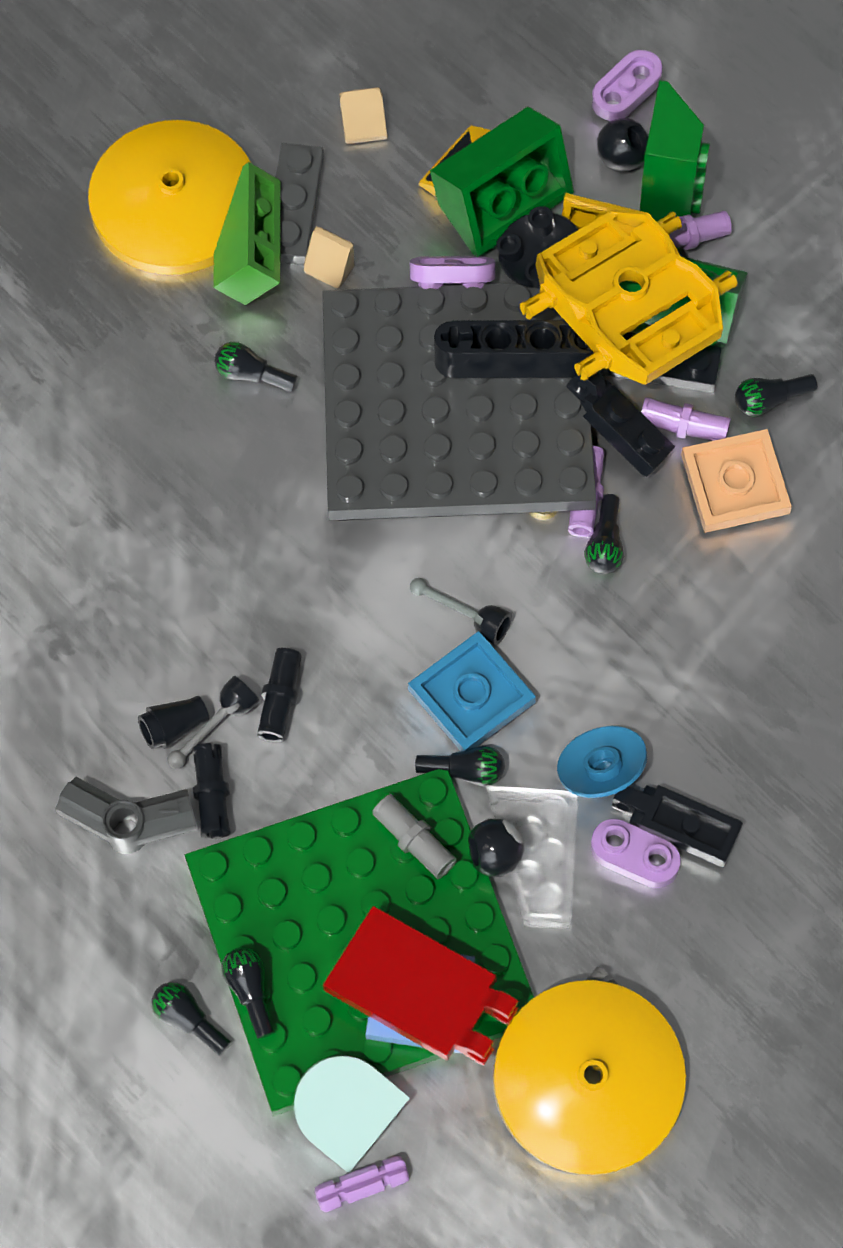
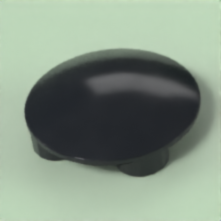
[496,206,578,288]

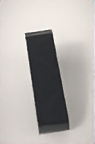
[434,320,601,378]

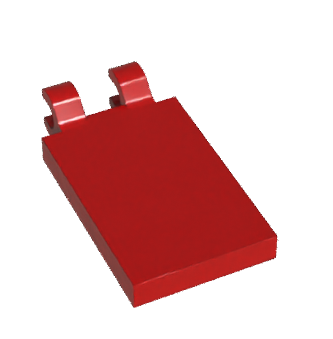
[323,906,518,1066]

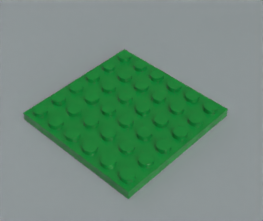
[184,769,534,1117]

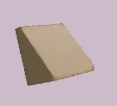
[339,88,387,144]
[304,226,355,288]

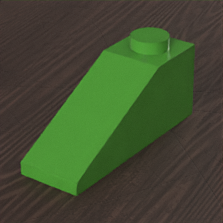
[213,162,280,305]

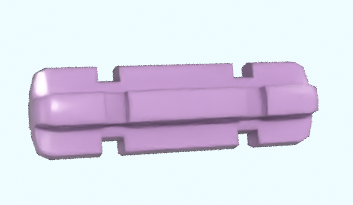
[315,1156,409,1212]

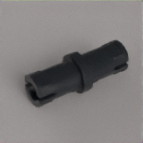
[257,648,302,743]
[192,743,230,839]

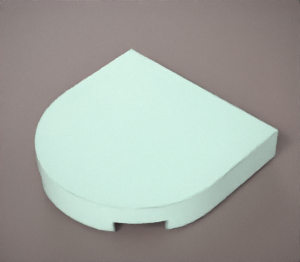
[294,1056,410,1173]

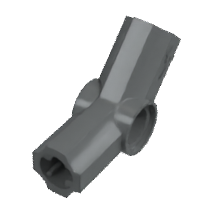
[55,777,198,854]

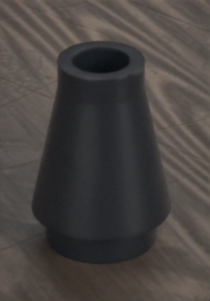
[138,696,209,749]

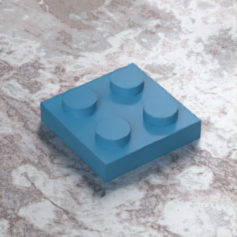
[408,631,536,752]

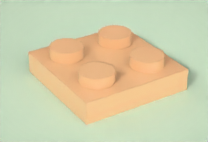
[681,429,792,533]

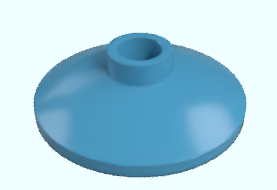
[557,726,648,798]

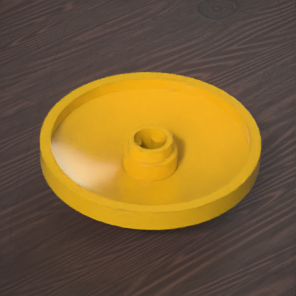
[88,120,251,275]
[493,980,686,1175]

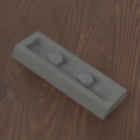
[276,143,324,265]

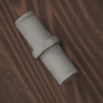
[372,794,457,879]

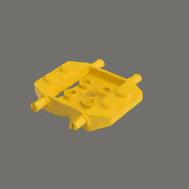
[520,210,737,385]

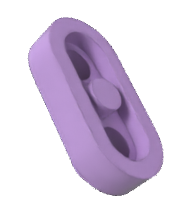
[592,50,662,121]
[410,256,496,289]
[591,819,680,888]

